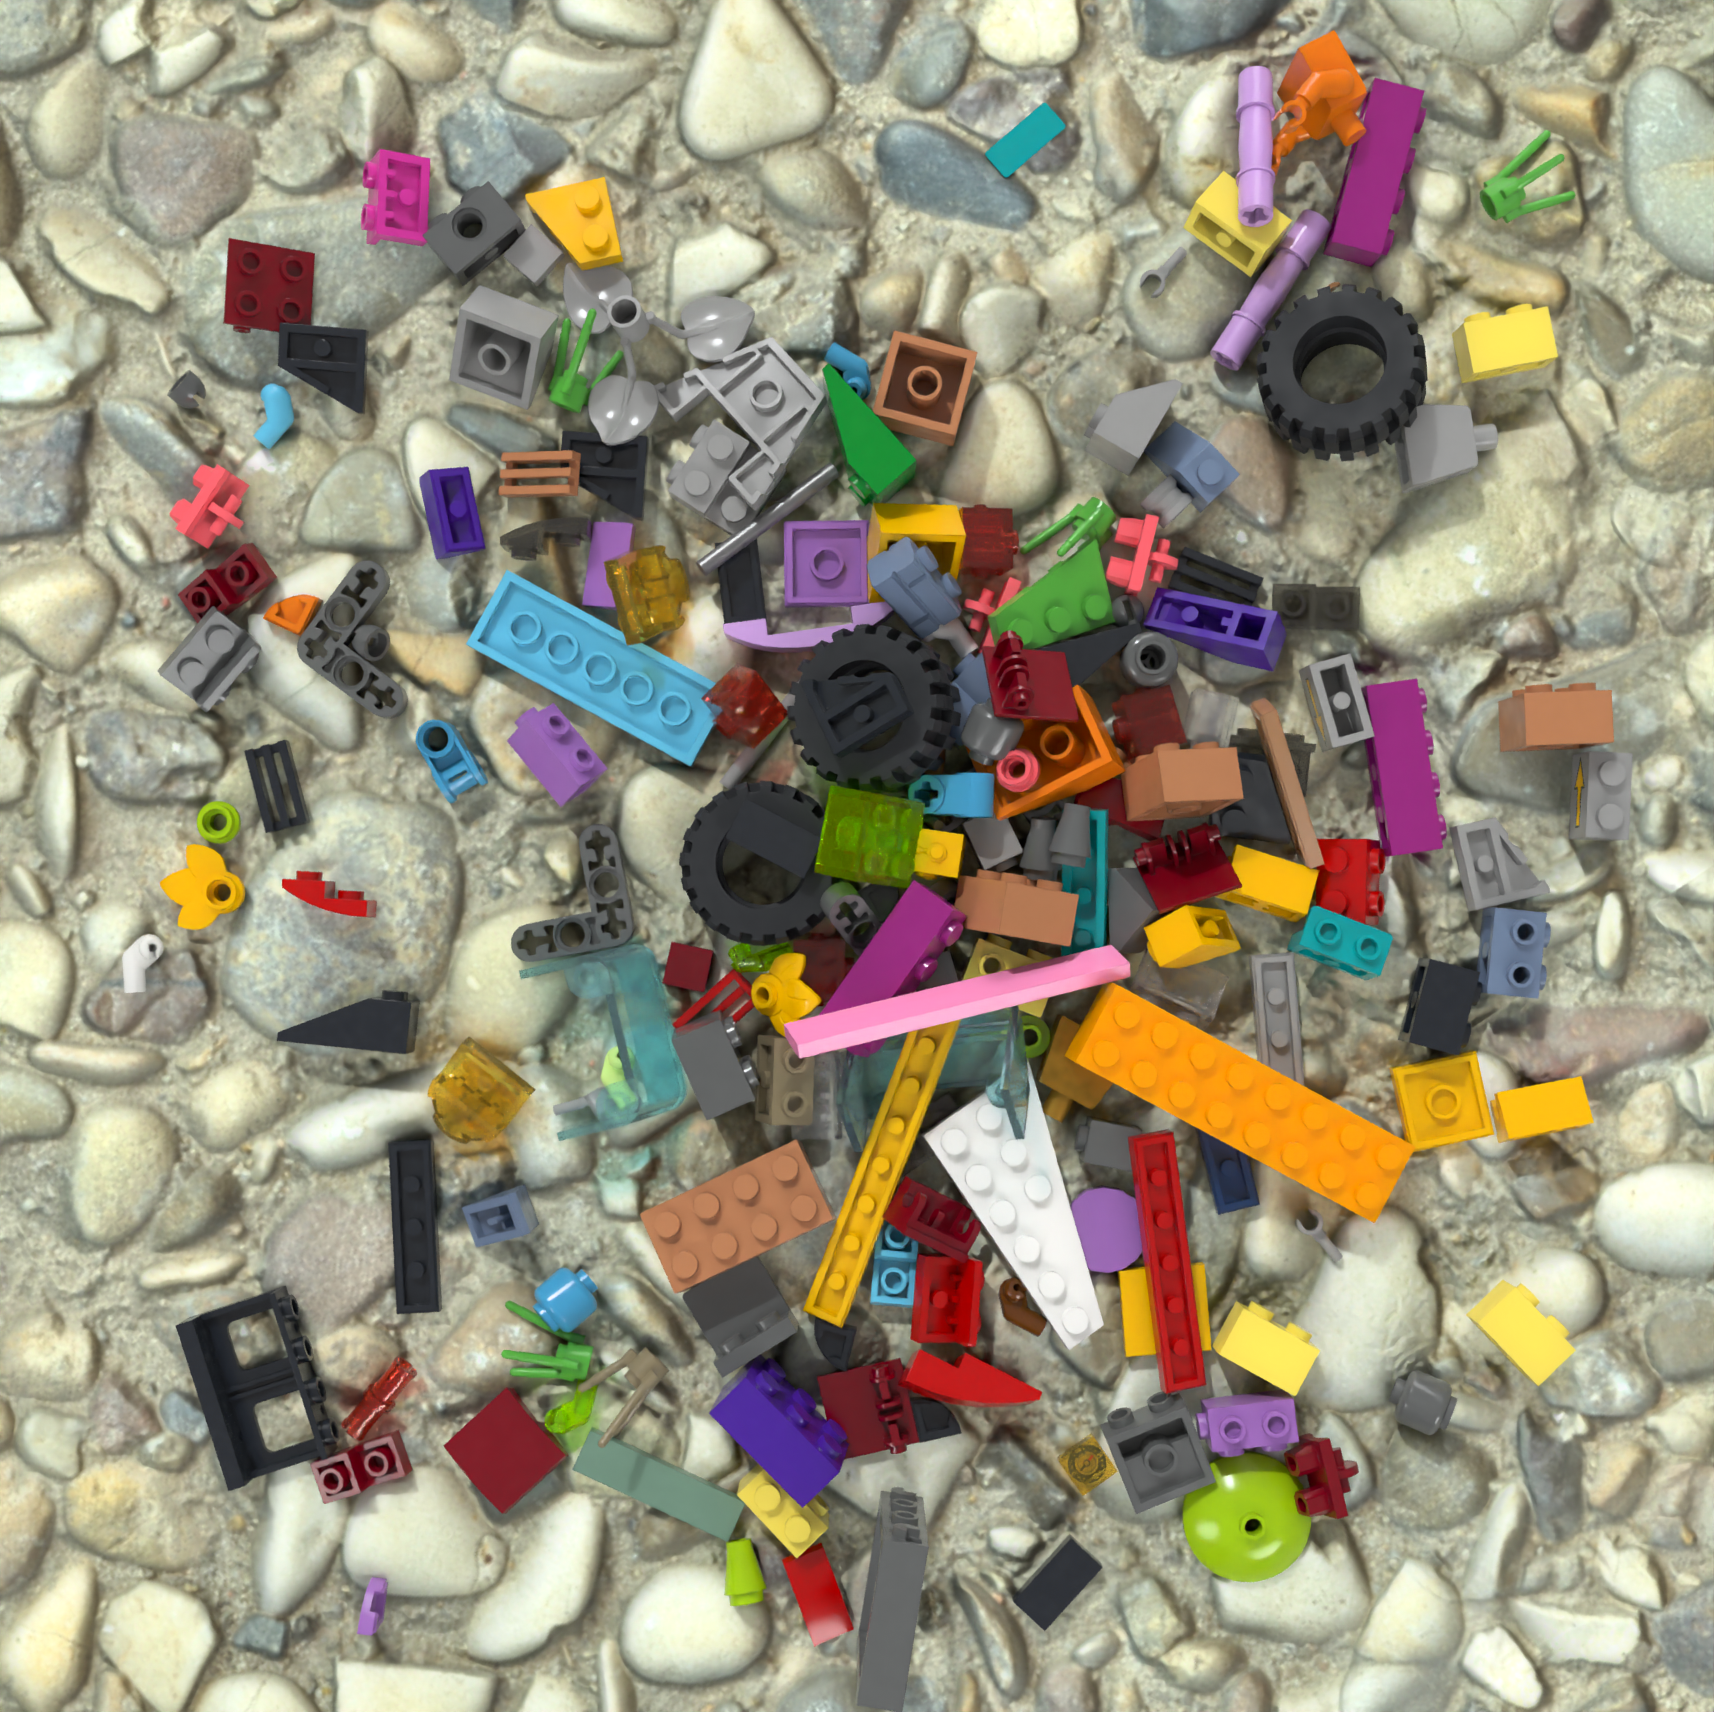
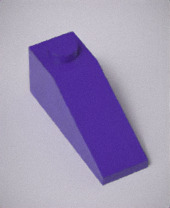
[1143,587,1287,672]

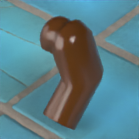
[998,1278,1047,1337]

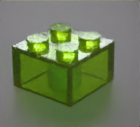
[814,785,925,889]

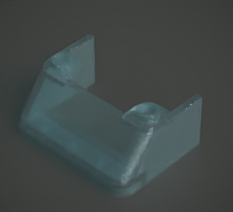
[519,944,688,1141]
[836,1005,1030,1152]

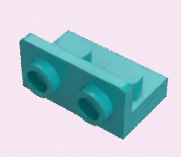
[1287,906,1393,981]

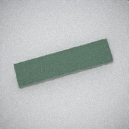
[572,1427,745,1542]

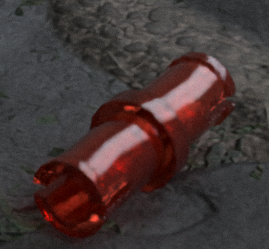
[341,1357,417,1441]

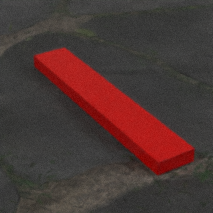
[1128,1129,1206,1394]

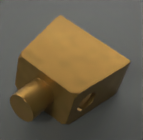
[1036,1014,1113,1123]

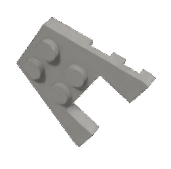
[654,337,827,511]

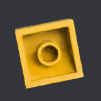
[867,503,966,603]

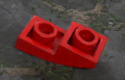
[282,871,377,917]
[781,1543,854,1647]

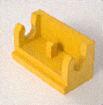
[1215,844,1319,923]
[1490,1076,1594,1143]

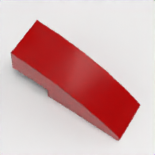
[898,1349,1043,1407]

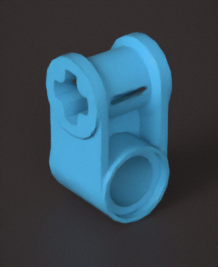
[416,720,488,804]
[908,773,995,818]

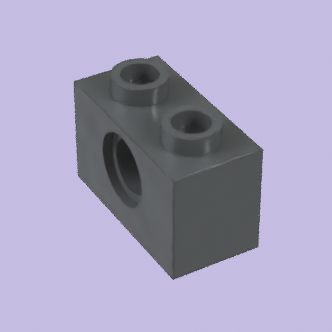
[423,181,526,286]

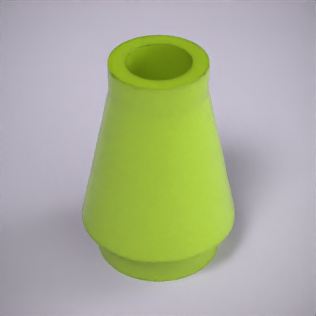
[724,1538,767,1606]

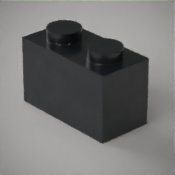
[1398,958,1482,1055]

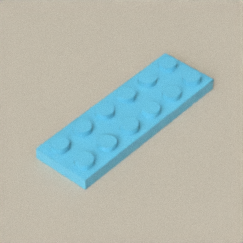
[466,570,732,767]

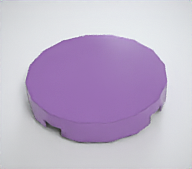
[1070,1185,1142,1273]

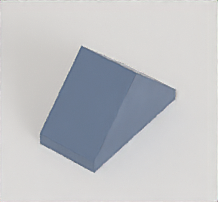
[462,1184,539,1248]

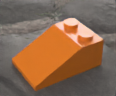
[965,685,1126,821]

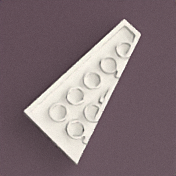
[921,1061,1104,1350]

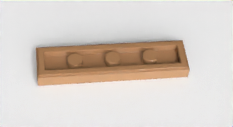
[1250,698,1324,869]

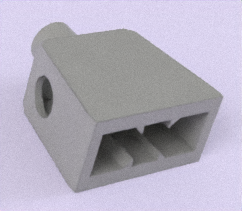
[1394,404,1498,493]

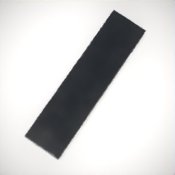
[388,1139,442,1314]

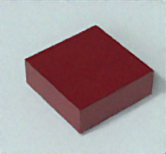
[662,941,714,992]

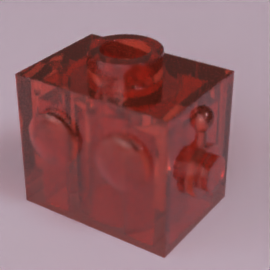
[958,504,1019,579]
[701,664,787,749]
[1111,685,1187,760]
[793,933,854,1006]

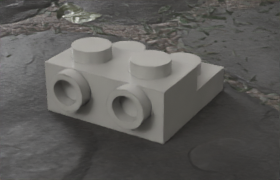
[666,419,787,536]

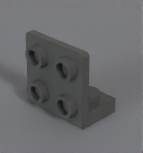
[682,1256,799,1378]

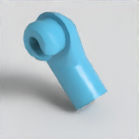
[253,383,294,450]

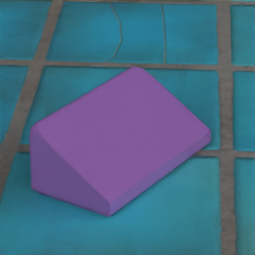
[582,522,636,612]

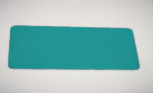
[985,103,1066,178]

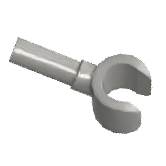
[1139,247,1187,298]
[553,1087,616,1116]
[1295,1209,1343,1262]

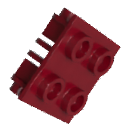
[223,238,315,333]
[982,630,1079,722]
[1133,822,1242,914]
[817,1358,920,1460]

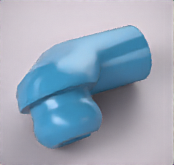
[824,342,872,400]

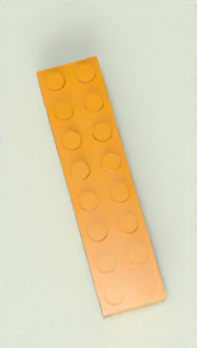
[1064,982,1415,1223]

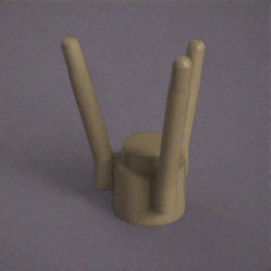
[578,1347,669,1448]

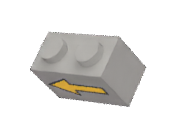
[1299,653,1375,752]
[1569,751,1633,841]

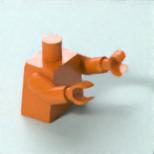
[1271,30,1367,177]

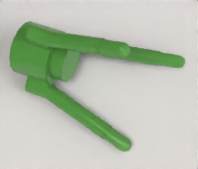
[1480,130,1576,223]
[548,308,624,414]
[1020,497,1117,557]
[501,1301,594,1382]

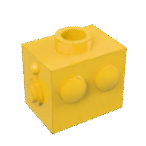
[901,827,967,880]

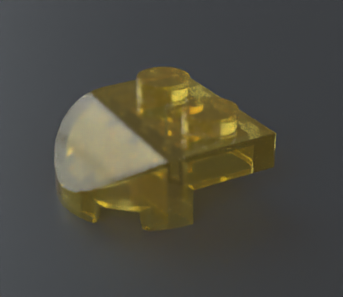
[603,545,690,645]
[427,1037,536,1144]

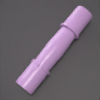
[1236,66,1275,227]
[1210,209,1332,371]

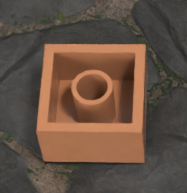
[873,330,978,446]
[1498,683,1614,752]
[1120,742,1244,821]
[954,869,1079,947]

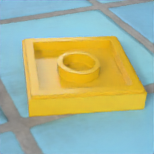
[1389,1050,1495,1152]
[1118,1262,1211,1357]

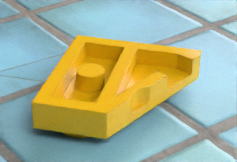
[525,177,624,271]

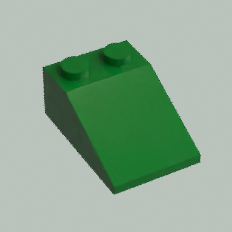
[822,363,917,507]

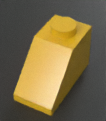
[1144,905,1241,969]

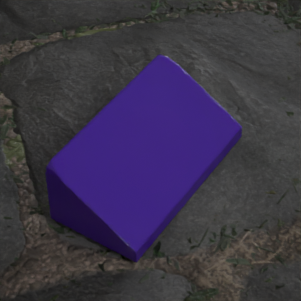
[419,467,486,559]

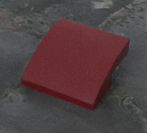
[443,1387,569,1514]

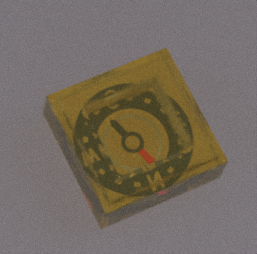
[1057,1433,1118,1496]

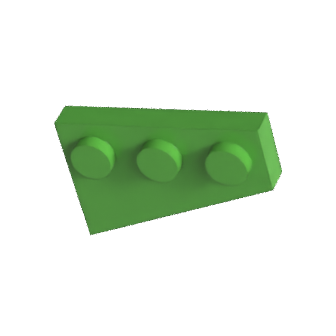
[987,539,1115,650]

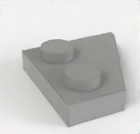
[1449,817,1550,911]

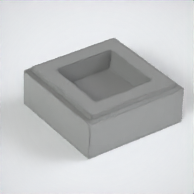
[503,224,565,287]

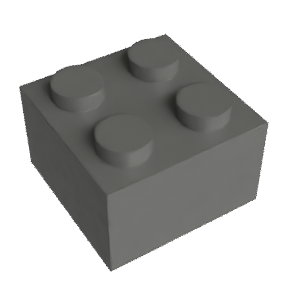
[671,1010,760,1120]

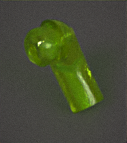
[728,942,793,973]
[544,1379,599,1434]

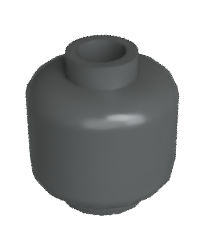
[1119,631,1178,689]
[961,697,1025,766]
[1388,1370,1458,1435]

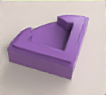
[357,1577,388,1636]

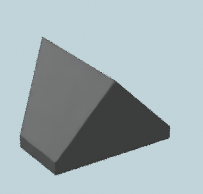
[1108,868,1194,954]

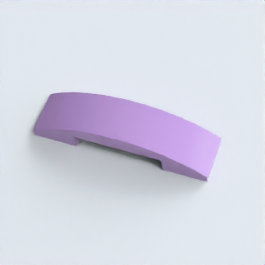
[723,601,894,653]

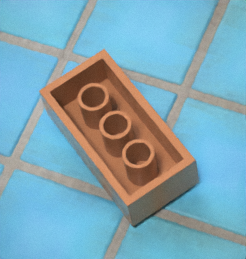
[640,1139,837,1294]

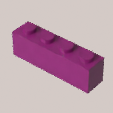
[1323,78,1427,267]
[1361,678,1447,857]
[819,880,967,1058]

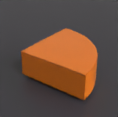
[263,594,323,636]

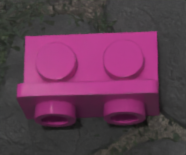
[361,149,430,247]

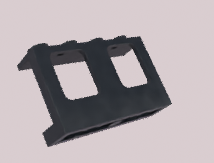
[176,1286,340,1491]

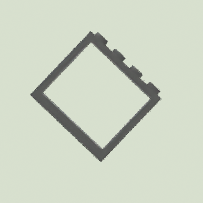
[857,1487,929,1712]

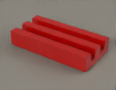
[672,967,755,1029]

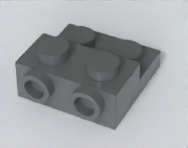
[1100,1391,1216,1514]

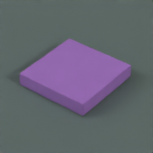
[784,520,870,608]

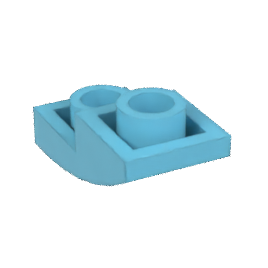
[870,1220,918,1308]

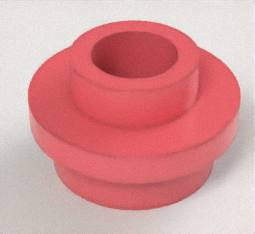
[996,748,1040,792]

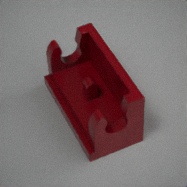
[882,1176,981,1263]

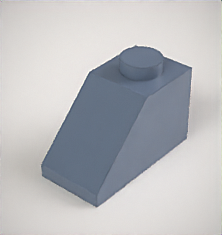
[1143,421,1240,513]

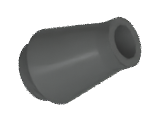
[1048,803,1091,868]
[1019,816,1062,881]

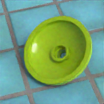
[1182,1451,1311,1582]

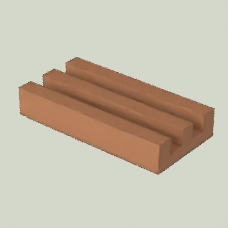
[498,450,581,498]

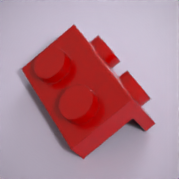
[1316,839,1386,925]
[910,1253,985,1347]

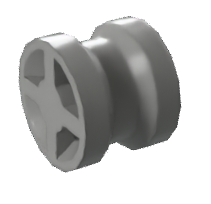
[1140,474,1195,529]

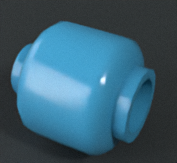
[532,1268,598,1333]

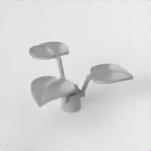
[563,263,755,445]

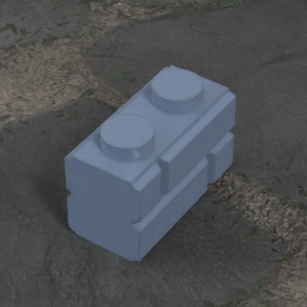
[866,536,962,639]

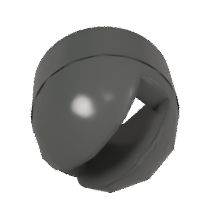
[167,370,206,409]
[1112,594,1144,628]
[352,624,390,661]

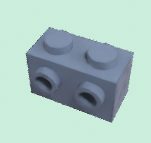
[1477,907,1551,999]

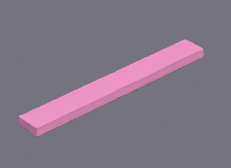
[784,945,1130,1059]

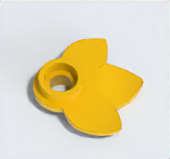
[160,844,245,930]
[751,952,821,1037]

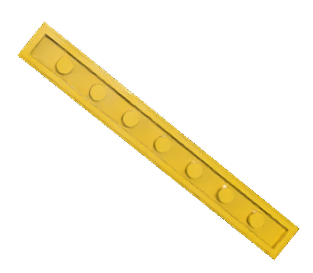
[803,1019,962,1328]

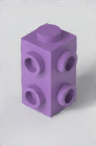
[507,703,607,807]
[1195,1389,1299,1457]

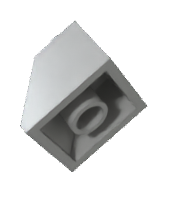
[449,285,559,410]
[1084,379,1183,476]

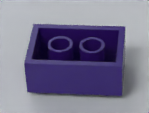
[709,1354,849,1508]

